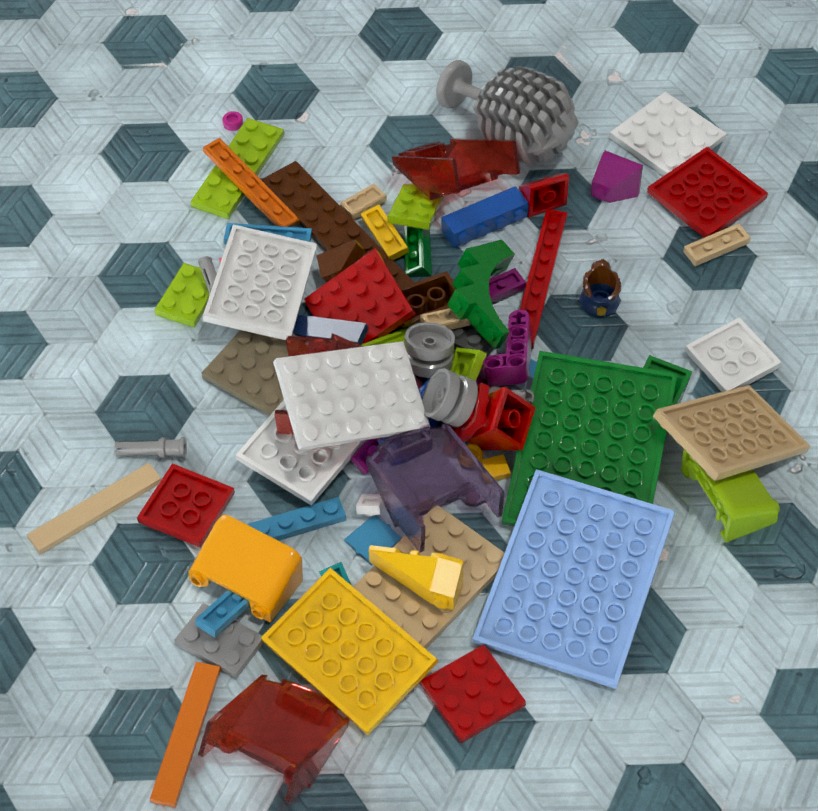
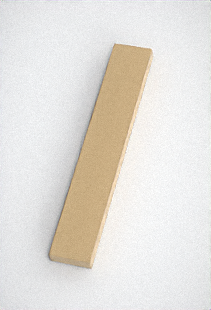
[26,463,161,555]

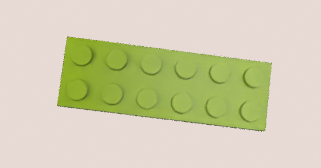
[191,118,285,219]

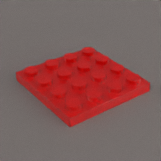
[647,147,768,238]
[304,249,416,351]

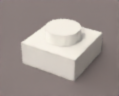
[356,494,386,516]

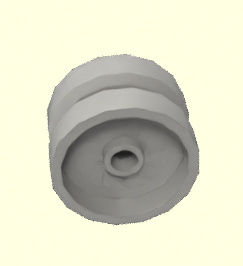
[404,322,455,378]
[422,368,478,427]

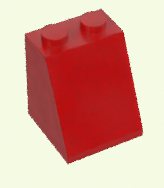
[467,387,536,450]

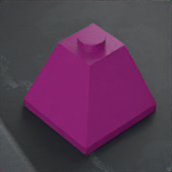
[591,150,643,203]

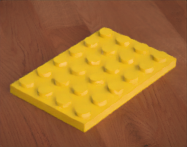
[261,568,438,736]

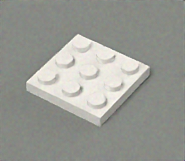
[685,317,781,392]

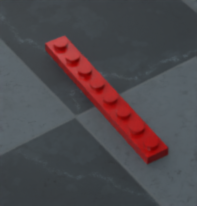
[520,209,567,349]

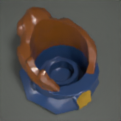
[578,259,622,318]

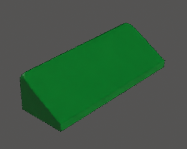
[404,226,432,277]

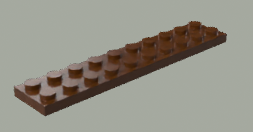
[262,161,414,287]

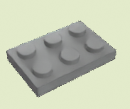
[174,603,264,679]

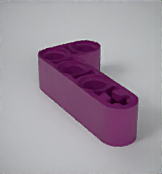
[483,310,532,386]

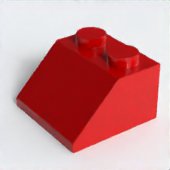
[519,173,569,218]

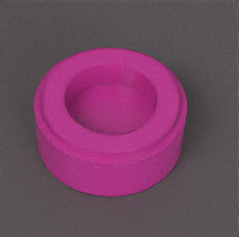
[222,111,243,131]

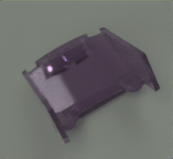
[366,424,504,553]

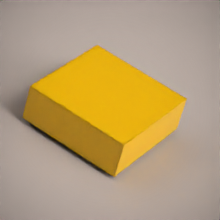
[481,454,511,483]

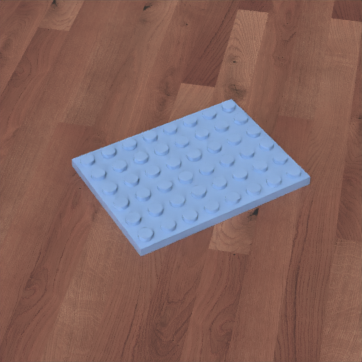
[472,469,675,689]

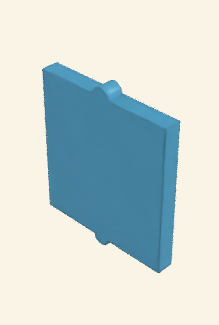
[344,515,402,566]

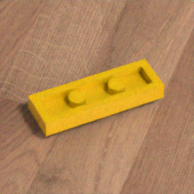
[360,205,409,260]

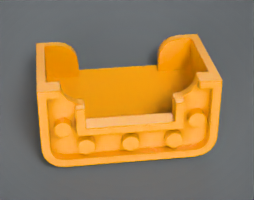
[188,514,303,623]

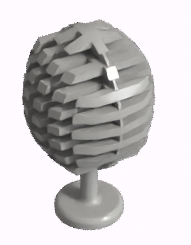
[436,60,579,164]

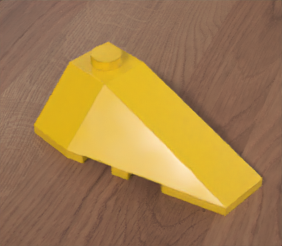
[369,545,464,611]

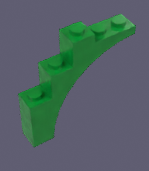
[447,240,515,350]

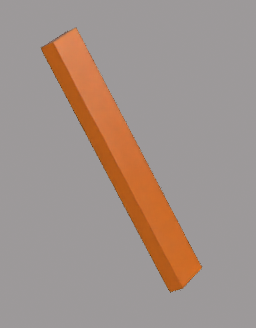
[203,138,299,227]
[150,662,221,808]

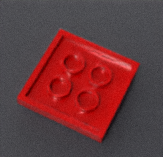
[137,463,235,548]
[420,644,526,743]

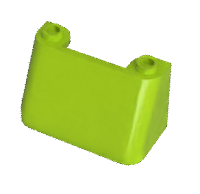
[680,449,780,543]

